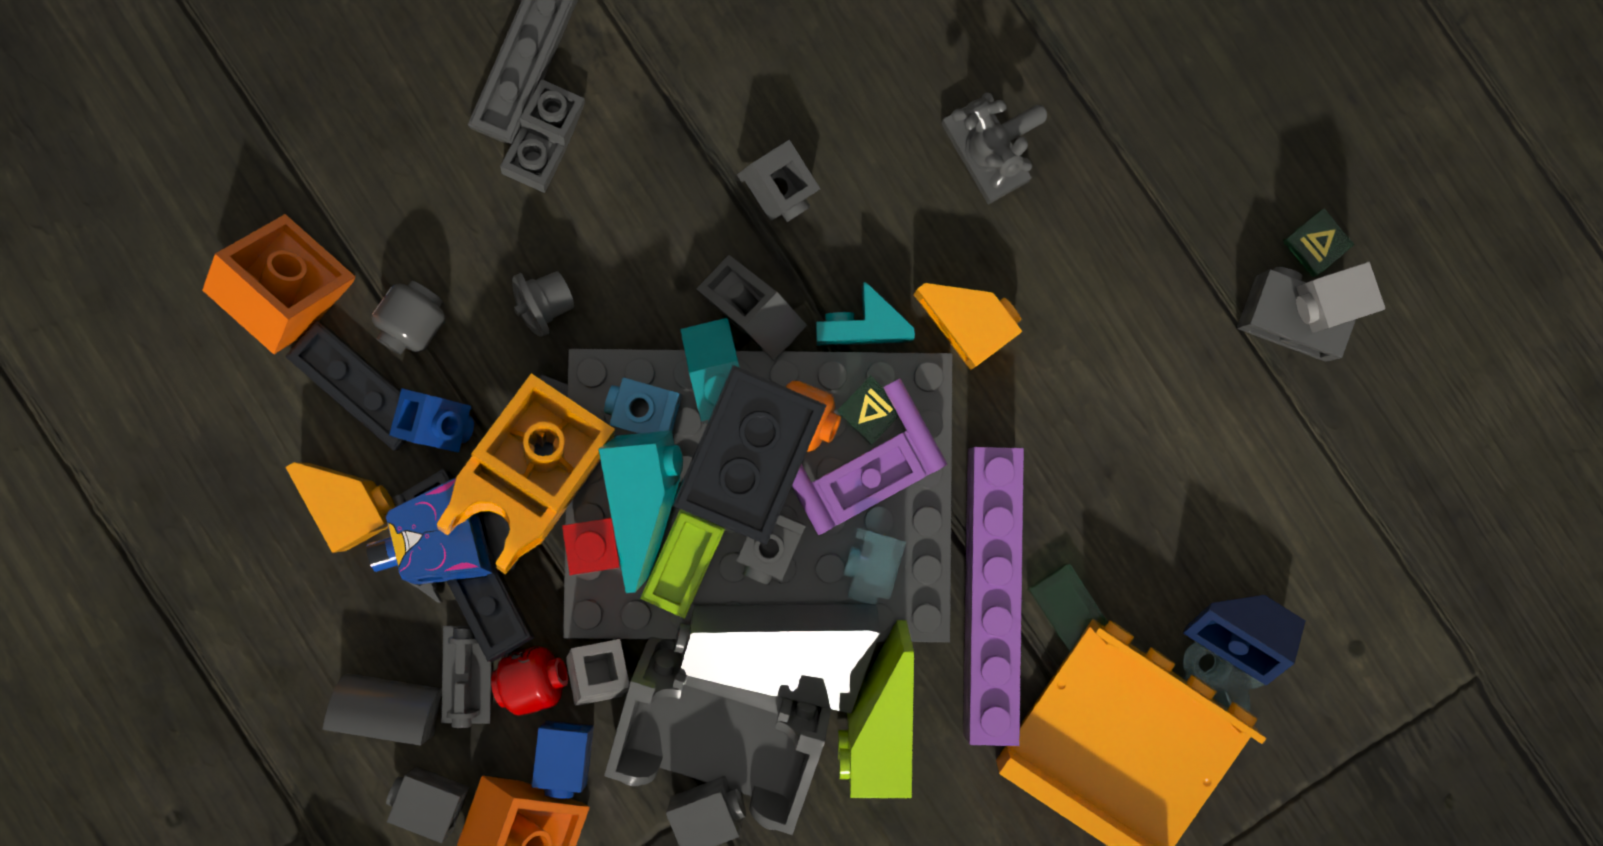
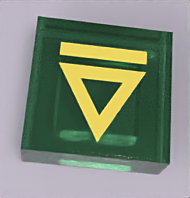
[1283,208,1355,277]
[836,375,899,445]

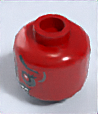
[491,646,568,715]

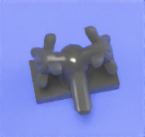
[941,92,1047,205]

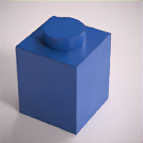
[532,721,594,798]

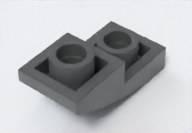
[500,79,585,193]

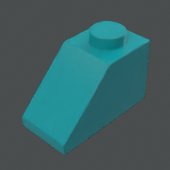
[681,318,740,424]

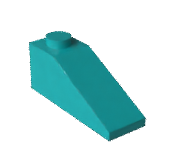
[599,430,683,593]

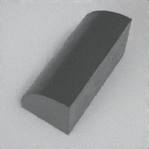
[322,673,442,746]

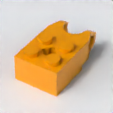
[437,373,615,574]

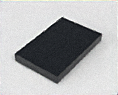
[673,364,827,545]

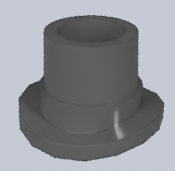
[512,271,574,337]

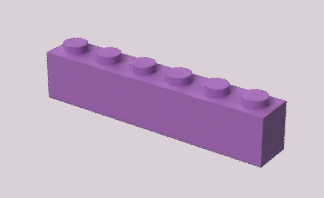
[963,447,1024,746]

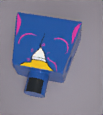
[366,478,492,584]

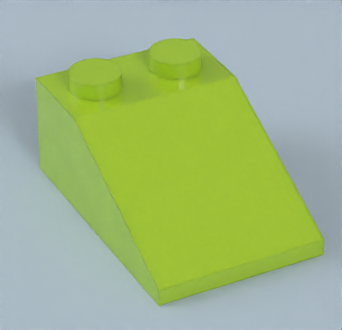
[838,620,914,798]

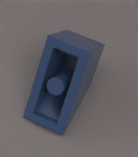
[1183,595,1306,685]

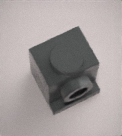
[737,140,820,222]
[737,514,806,585]

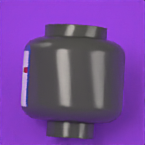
[371,280,446,355]

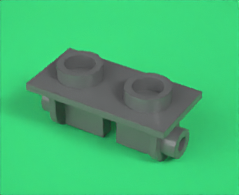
[441,626,492,728]

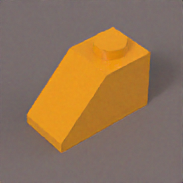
[914,283,1023,370]
[285,462,395,553]

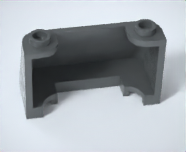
[604,636,831,835]

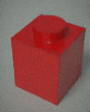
[562,518,621,575]

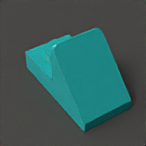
[816,282,915,346]

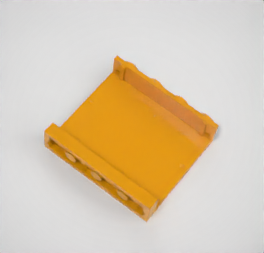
[996,619,1266,846]

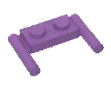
[792,378,948,535]

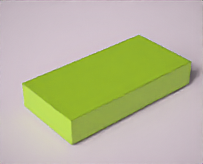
[640,509,726,619]

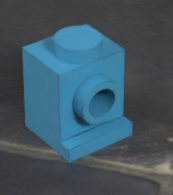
[604,377,683,433]

